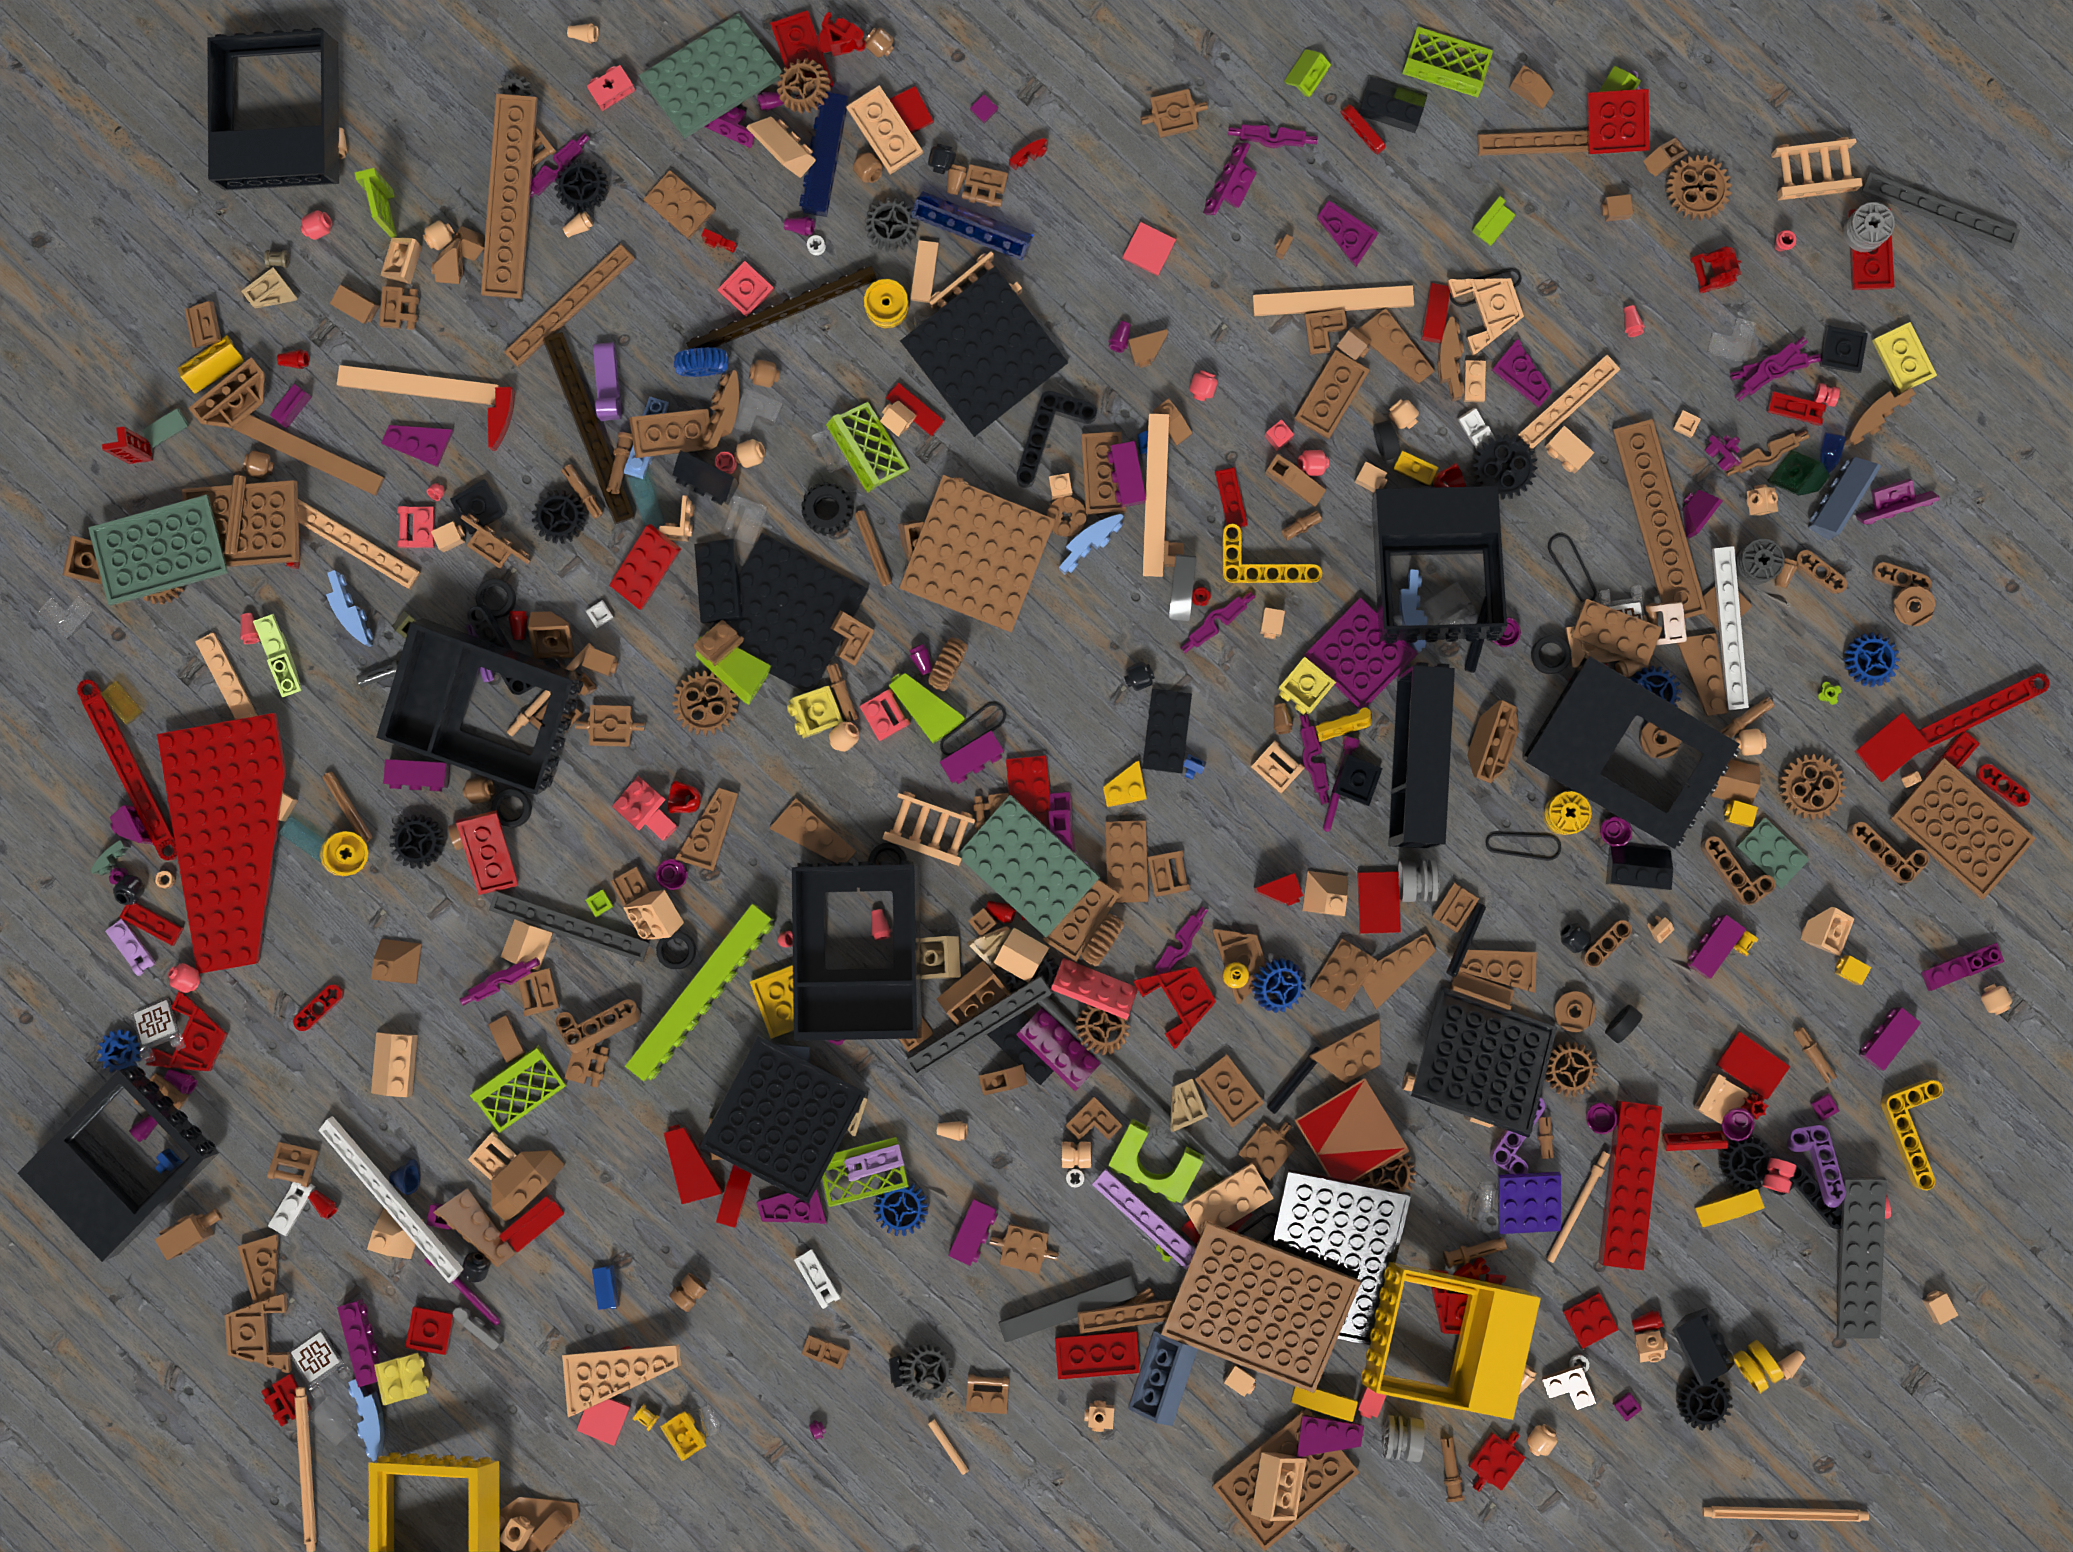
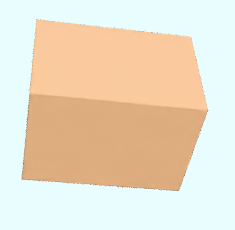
[380,238,422,285]
[501,919,553,971]
[994,928,1049,983]

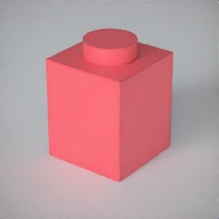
[1264,419,1294,451]
[646,809,679,841]
[1357,1385,1386,1419]

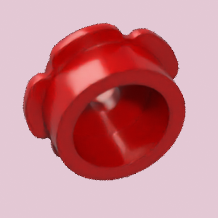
[1192,587,1211,606]

